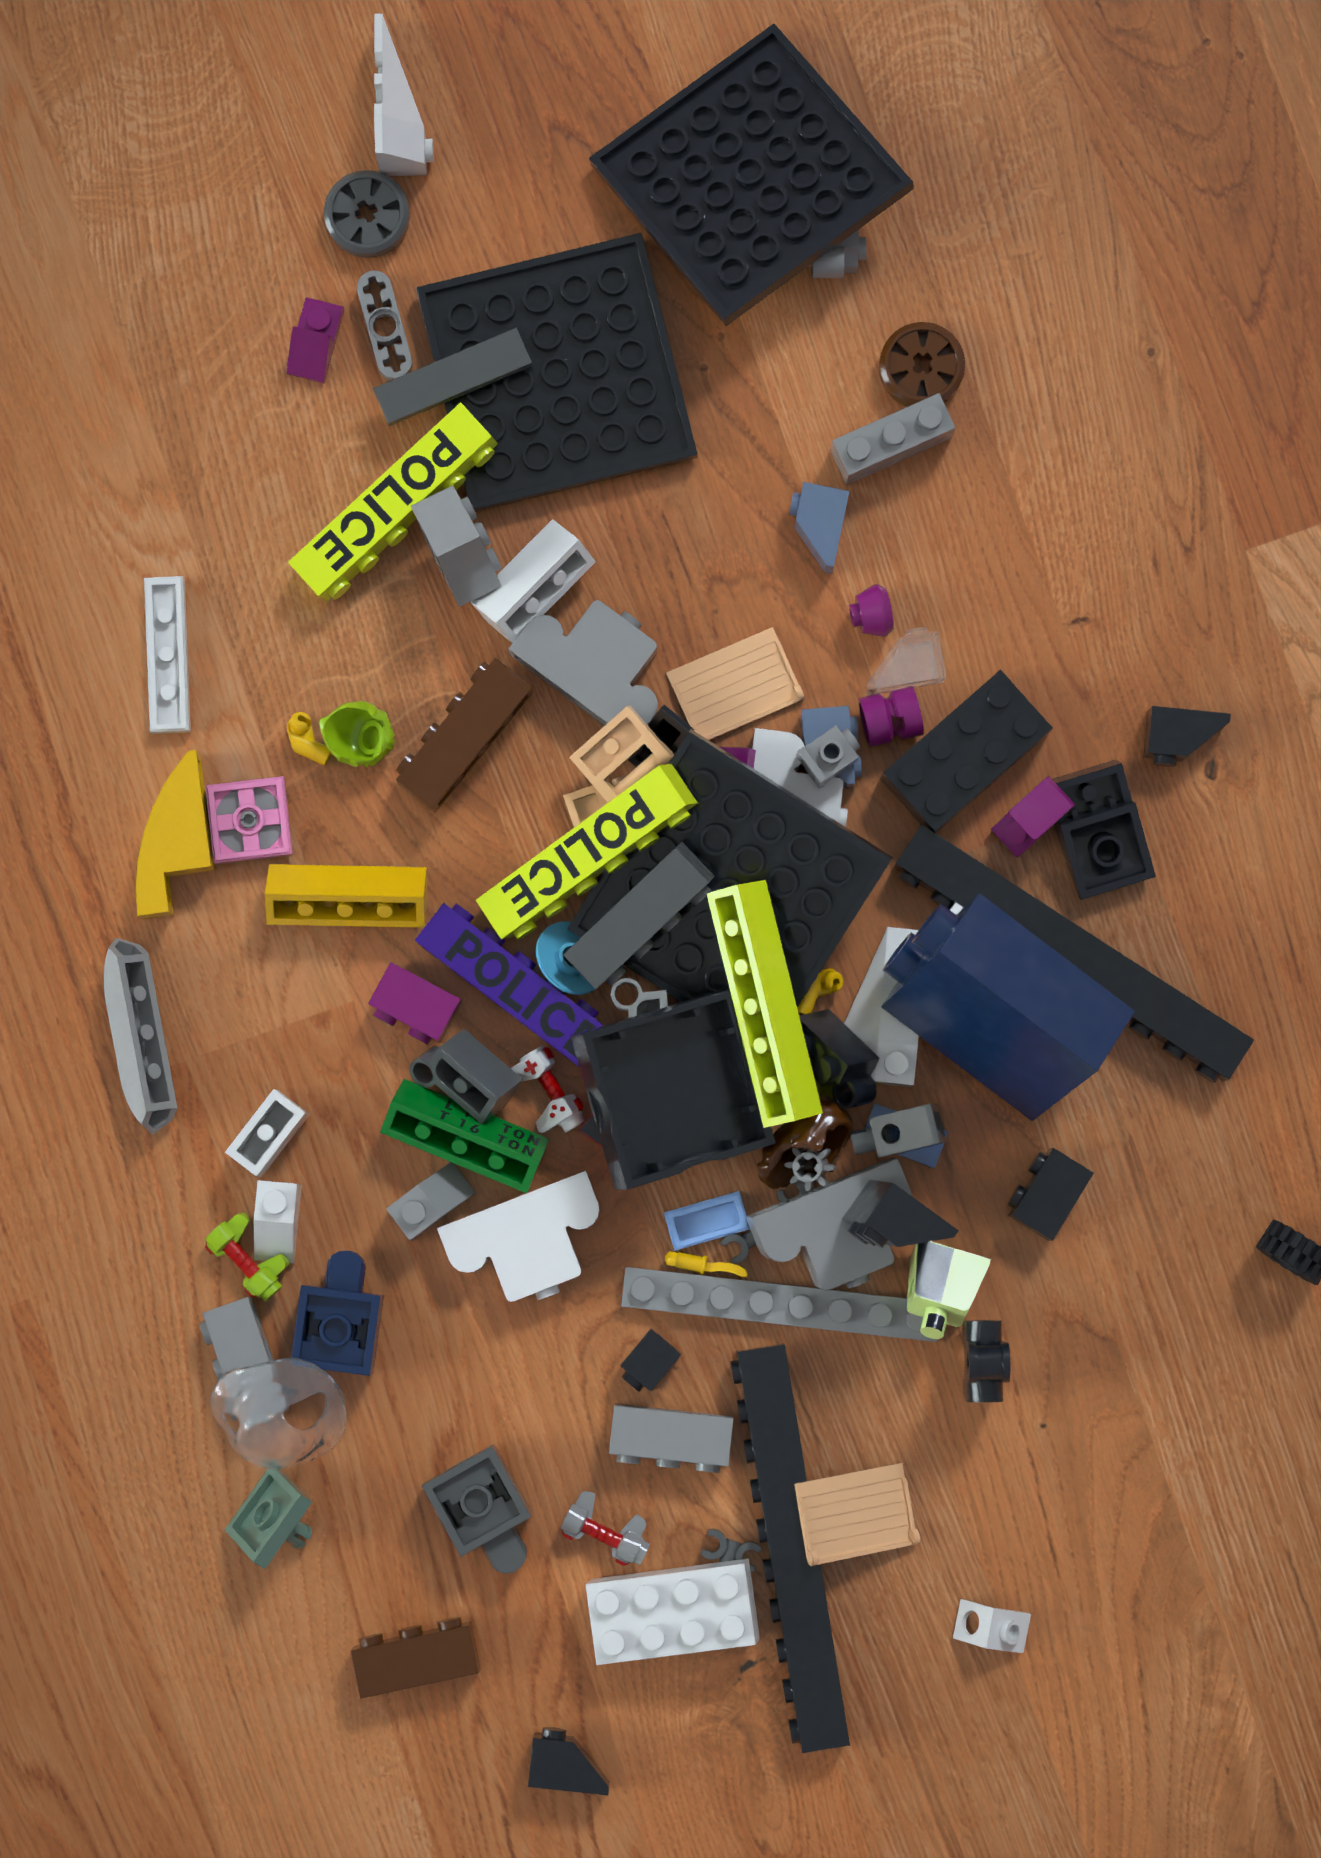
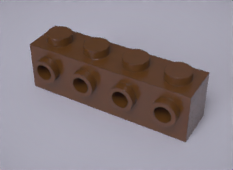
[396,658,533,813]

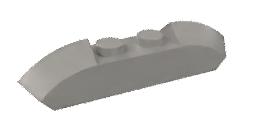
[104,938,178,1135]

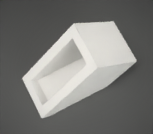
[254,1180,302,1263]

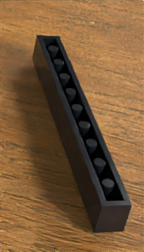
[893,824,1254,1083]
[730,1343,850,1753]

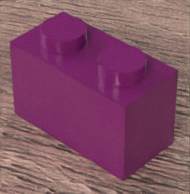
[368,962,462,1045]

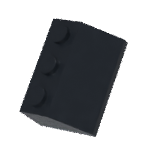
[842,1180,959,1248]

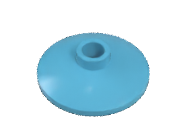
[536,921,596,995]

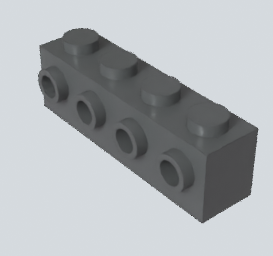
[563,842,715,989]

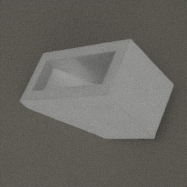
[386,1162,476,1241]

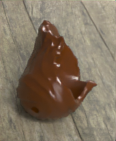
[757,1094,853,1189]

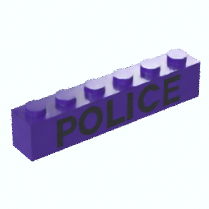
[415,903,604,1067]

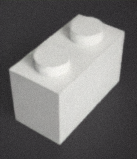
[225,1089,310,1177]

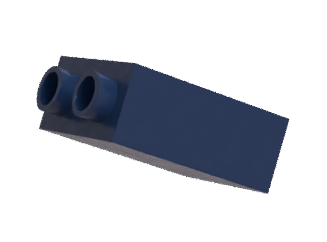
[881,893,1135,1121]

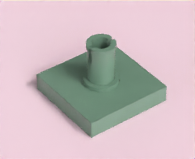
[225,1465,312,1569]

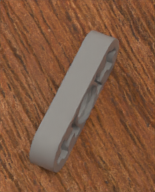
[357,271,413,381]

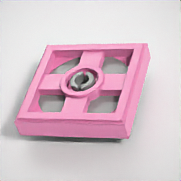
[205,776,293,864]

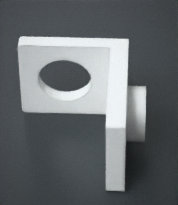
[953,1599,1031,1653]

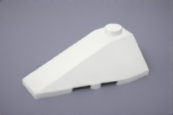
[374,14,434,176]
[844,927,919,1087]

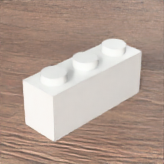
[471,519,596,643]

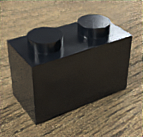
[1007,1148,1094,1241]

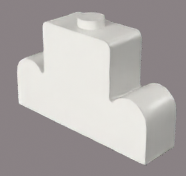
[752,728,848,827]
[437,1171,600,1302]

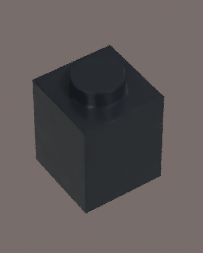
[620,1328,681,1392]

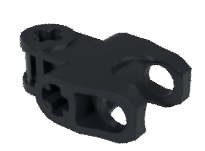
[962,1320,1011,1402]

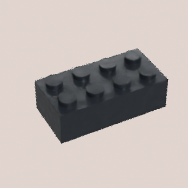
[880,669,1053,833]

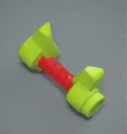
[205,1212,290,1302]

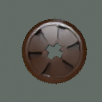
[879,322,965,407]

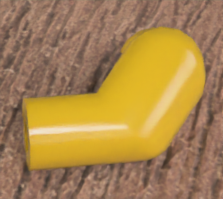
[287,712,332,766]
[797,968,844,1015]

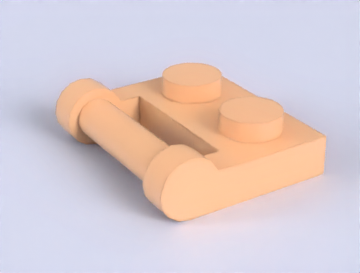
[569,705,674,802]

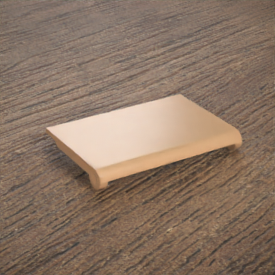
[666,627,805,740]
[794,1463,920,1566]

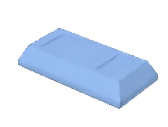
[664,1191,750,1251]

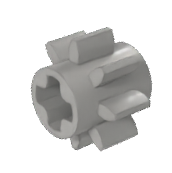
[784,1148,836,1191]

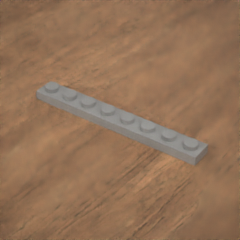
[621,1267,937,1342]

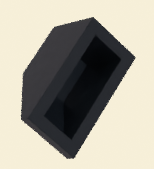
[1143,706,1231,767]
[528,1727,610,1795]

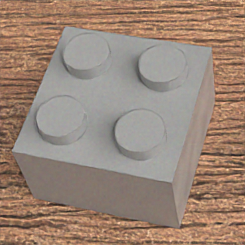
[411,486,502,607]

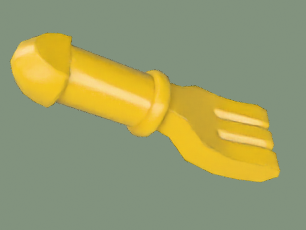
[664,1251,748,1277]

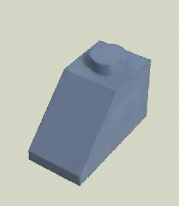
[789,482,849,574]

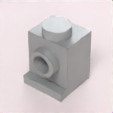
[796,725,860,788]

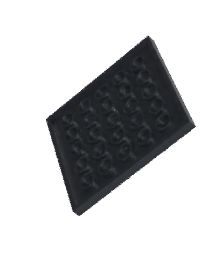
[589,24,914,326]
[416,233,698,512]
[567,729,893,1007]

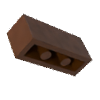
[351,1617,481,1699]

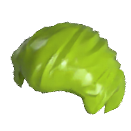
[319,701,395,767]

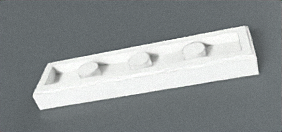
[144,576,191,734]

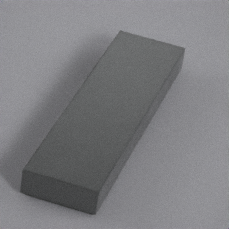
[373,327,532,426]

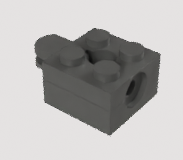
[422,1444,533,1573]

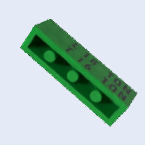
[380,1079,550,1193]

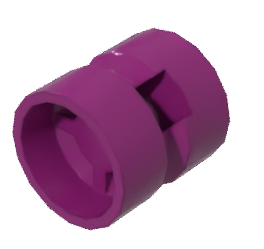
[858,686,924,748]

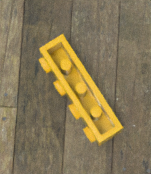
[265,864,428,928]

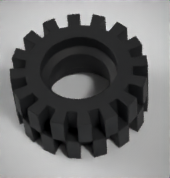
[1256,1219,1321,1285]

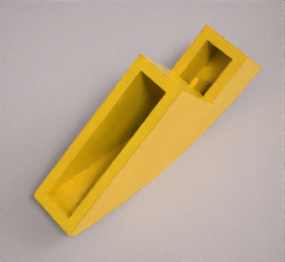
[136,750,216,919]

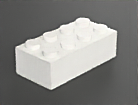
[585,1559,760,1665]

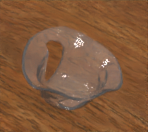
[210,1358,346,1470]

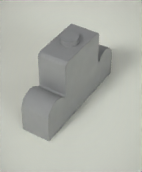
[508,600,658,726]
[746,1158,911,1291]

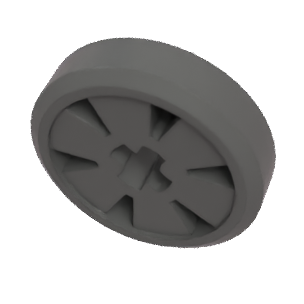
[324,170,410,258]

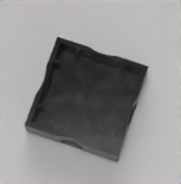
[570,989,776,1190]

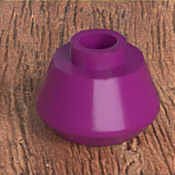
[849,584,894,637]

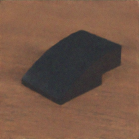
[1052,759,1156,900]

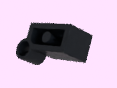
[799,1009,880,1109]

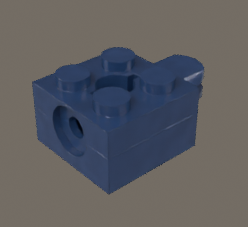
[290,1250,384,1376]

